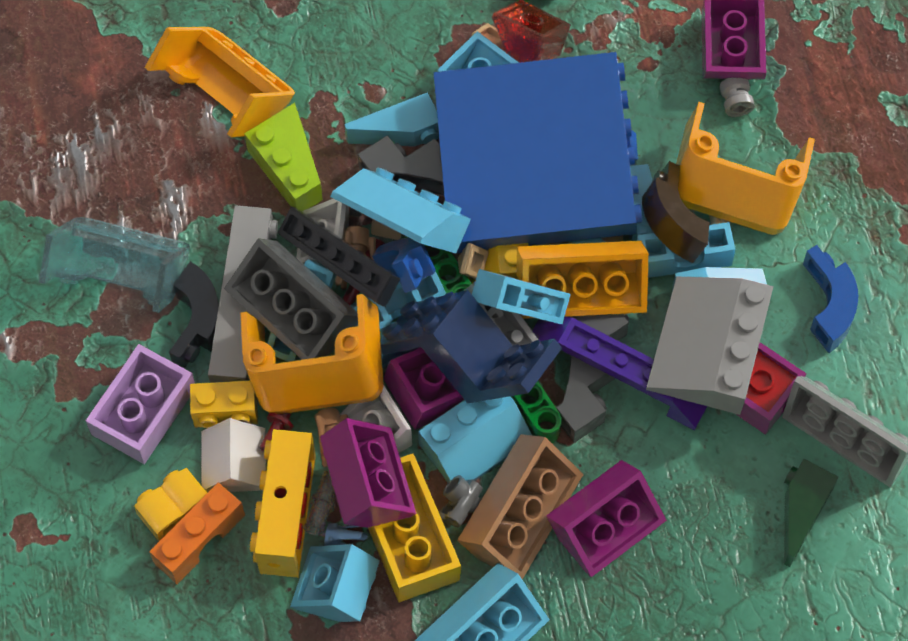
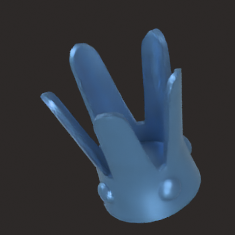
[318,523,368,546]

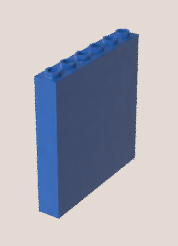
[433,52,642,254]

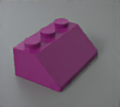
[320,418,417,528]
[546,460,667,577]

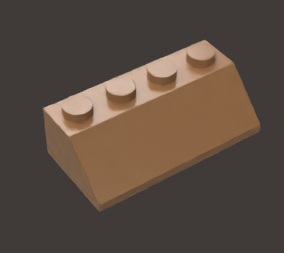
[457,434,583,579]

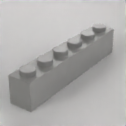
[208,205,278,383]

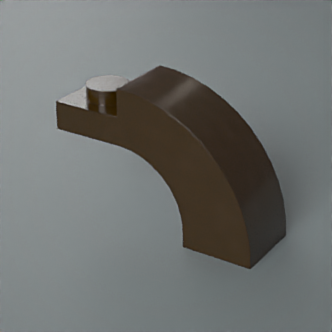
[642,161,710,263]

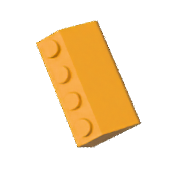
[517,241,649,319]

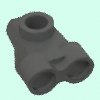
[439,475,483,528]

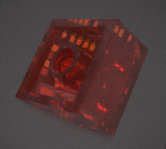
[492,0,571,63]

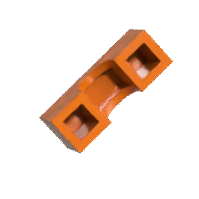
[149,482,245,584]

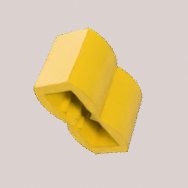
[134,468,207,541]

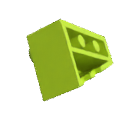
[244,102,323,211]

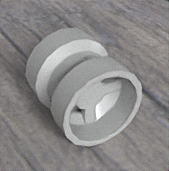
[719,78,755,117]

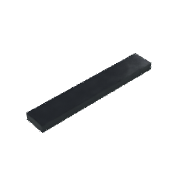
[277,206,400,307]

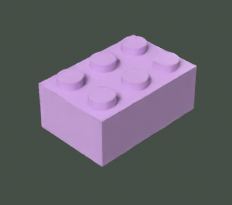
[86,344,195,465]

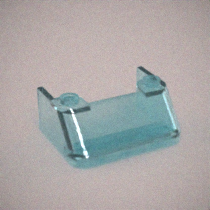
[39,217,190,313]

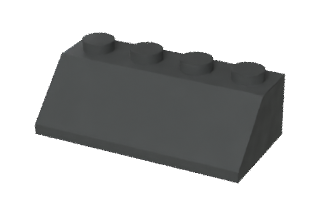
[224,238,358,360]

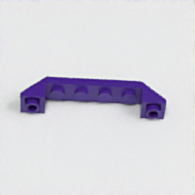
[532,317,707,431]

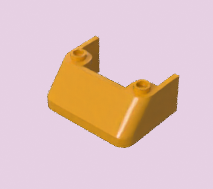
[144,27,295,138]
[676,102,815,235]
[240,294,383,414]

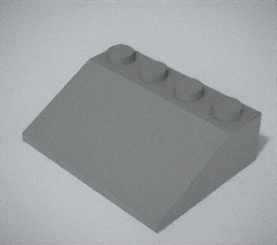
[646,276,774,415]
[782,376,908,487]

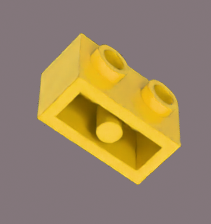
[190,381,258,428]

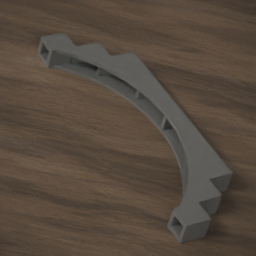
[358,136,629,443]

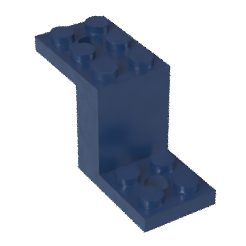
[380,290,562,403]

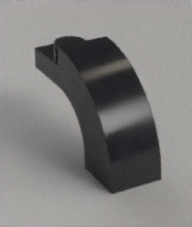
[169,261,219,368]

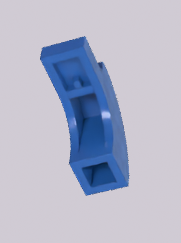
[372,238,436,293]
[803,245,858,353]

